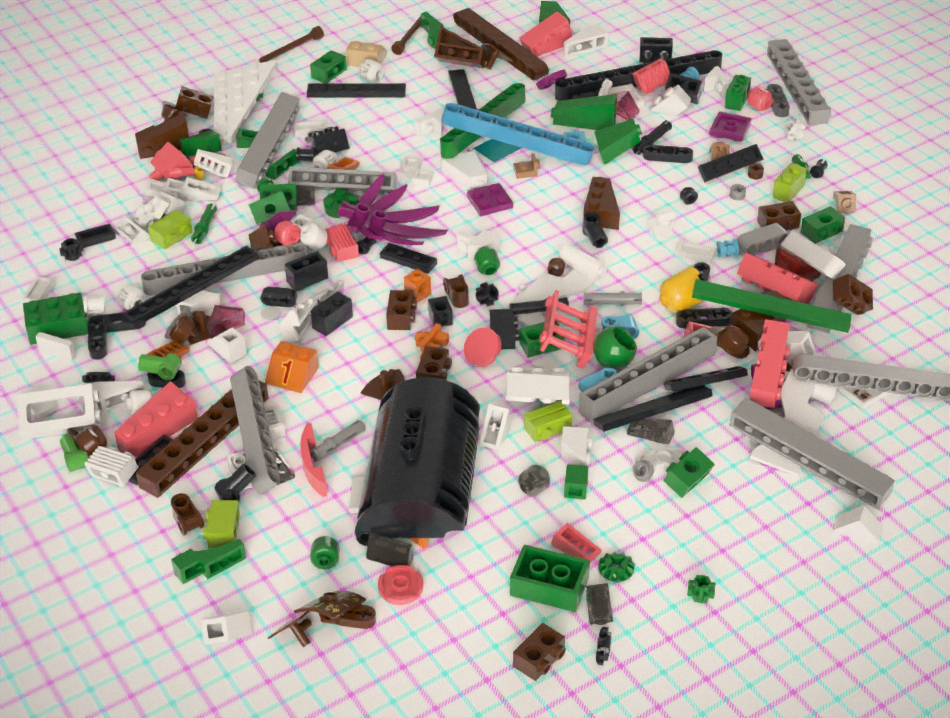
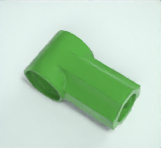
[138,354,182,380]
[59,433,88,472]

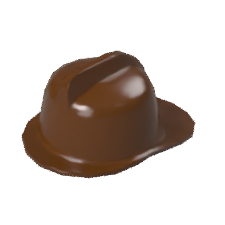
[161,100,188,119]
[164,313,196,343]
[709,325,750,359]
[67,425,107,456]

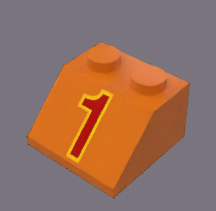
[265,341,319,394]

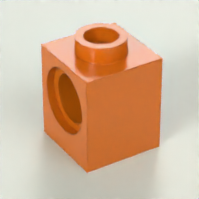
[403,268,431,303]

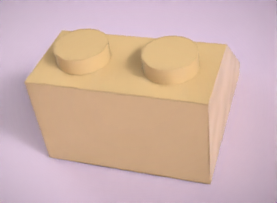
[346,41,387,67]

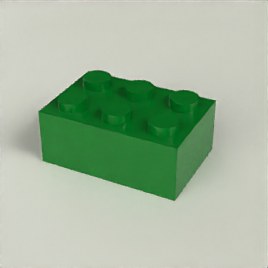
[22,292,88,345]
[510,544,590,612]

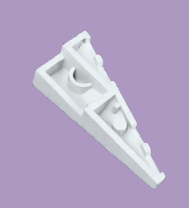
[279,280,344,342]

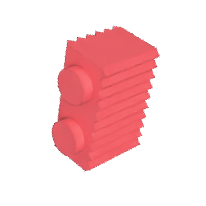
[632,58,670,94]
[325,223,359,262]

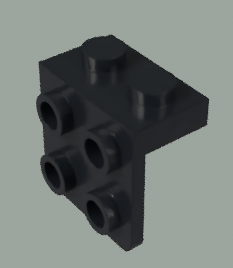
[304,126,350,155]

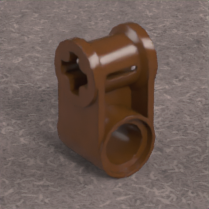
[443,274,469,308]
[170,493,204,536]

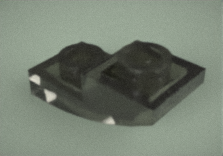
[585,583,613,625]

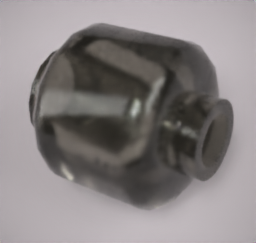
[518,464,550,497]

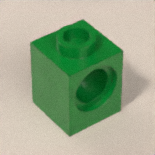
[564,464,588,500]

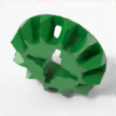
[598,550,635,582]

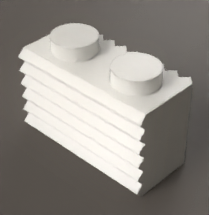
[85,446,138,487]

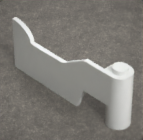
[503,243,607,327]
[750,368,838,477]

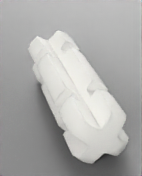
[598,79,613,96]

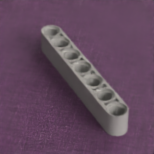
[230,365,280,494]

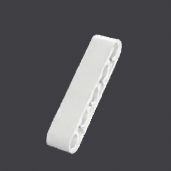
[780,230,846,280]

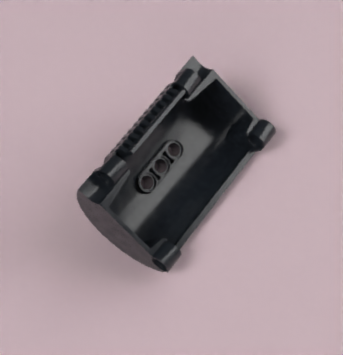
[354,377,480,546]

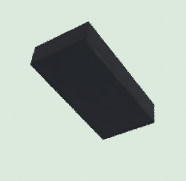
[74,223,116,248]

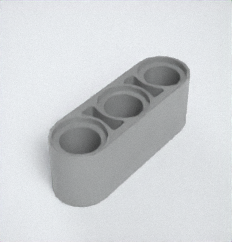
[737,223,789,256]

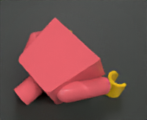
[149,142,205,181]

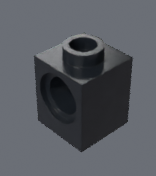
[428,296,453,327]

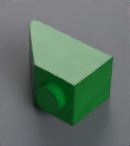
[179,130,222,156]

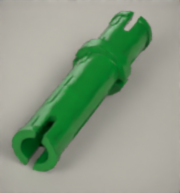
[191,203,217,244]

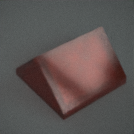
[774,247,822,281]

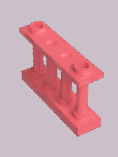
[539,290,598,369]

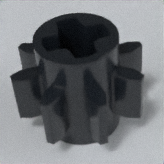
[59,238,84,261]
[475,282,499,307]

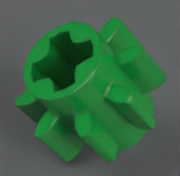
[687,575,716,604]

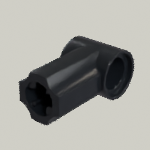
[582,212,608,248]
[214,463,257,502]

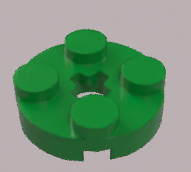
[323,189,359,218]

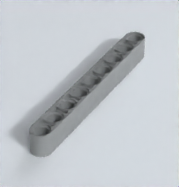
[141,243,308,296]
[792,354,950,401]

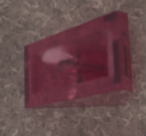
[615,91,640,120]
[208,305,245,339]

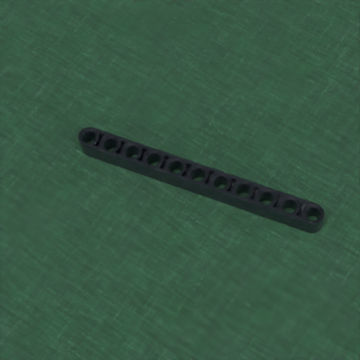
[555,50,723,101]

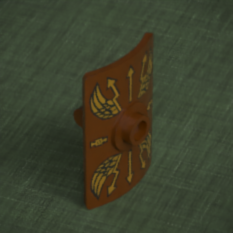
[294,590,366,625]

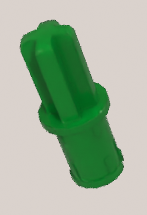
[791,154,811,180]

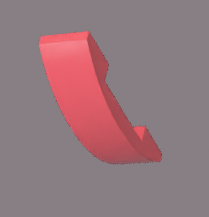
[300,422,327,497]

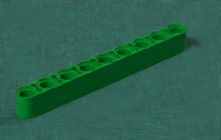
[440,83,526,159]

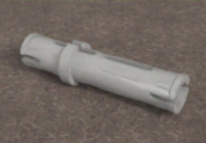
[584,291,642,306]
[310,419,366,462]

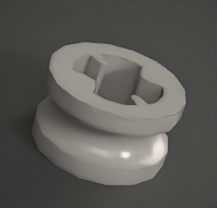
[729,184,746,201]

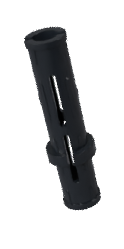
[632,120,672,155]
[509,297,569,315]

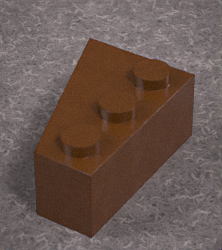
[434,25,488,69]
[135,111,189,159]
[583,176,620,230]
[730,291,787,352]

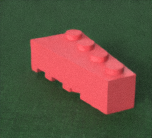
[736,253,818,304]
[750,319,790,408]
[114,381,198,457]

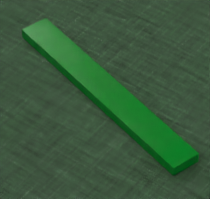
[692,279,852,333]

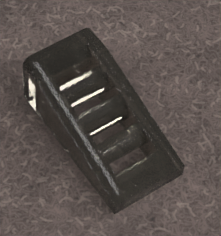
[626,419,675,444]

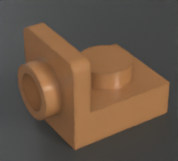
[709,142,730,161]
[513,153,540,179]
[833,190,856,213]

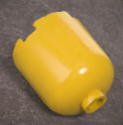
[659,266,705,313]

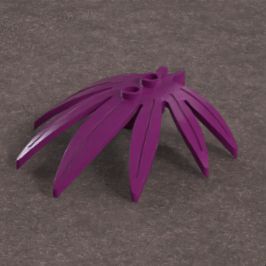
[337,174,448,245]

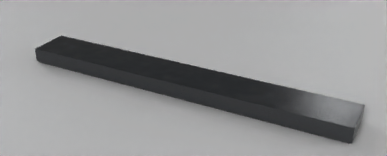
[121,245,259,328]

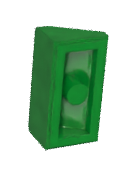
[265,148,297,180]

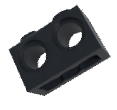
[639,37,673,63]

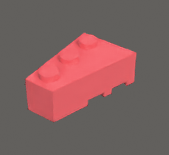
[519,12,573,56]

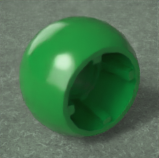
[593,326,637,370]

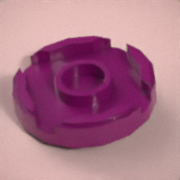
[536,69,567,90]

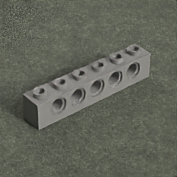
[288,167,398,193]

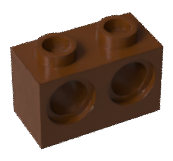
[175,86,214,119]
[757,201,801,230]
[833,274,873,315]
[386,290,417,330]
[416,346,452,380]
[513,622,566,682]

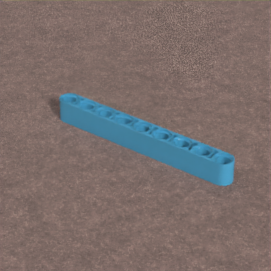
[441,103,594,166]

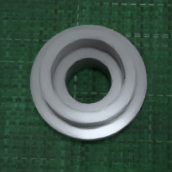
[633,460,654,482]

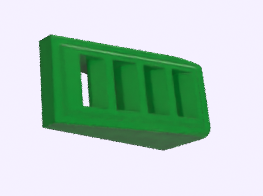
[236,128,258,148]

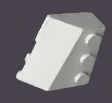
[506,366,569,405]

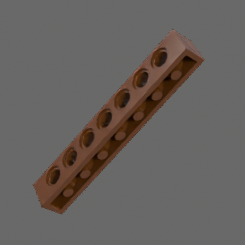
[136,380,269,498]

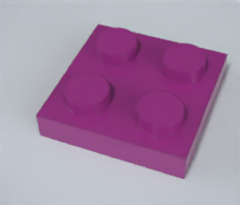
[709,111,752,142]
[467,183,513,217]

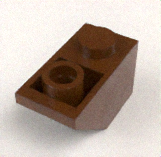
[248,225,279,251]

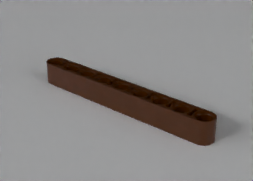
[453,8,549,81]

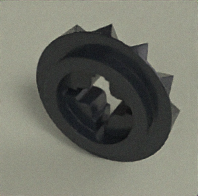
[82,372,115,383]
[596,627,612,666]

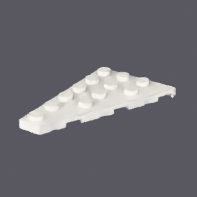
[214,60,278,145]

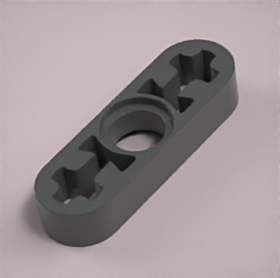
[766,84,790,117]

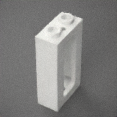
[16,384,102,439]

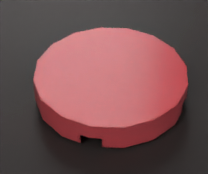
[463,327,502,367]
[378,565,424,605]

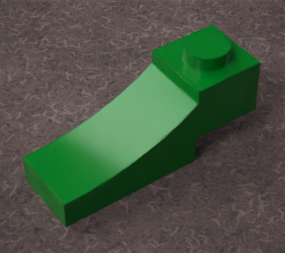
[421,12,444,49]
[171,538,246,585]

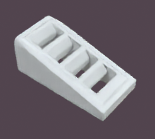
[193,149,232,178]
[265,406,286,439]

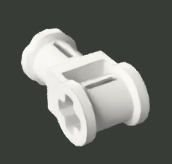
[83,294,105,318]

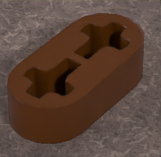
[338,604,376,629]

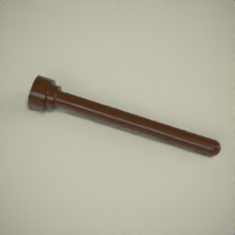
[391,16,421,55]
[259,26,324,63]

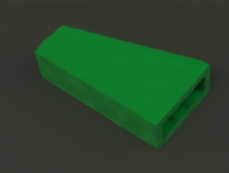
[551,94,617,130]

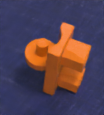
[414,323,450,359]

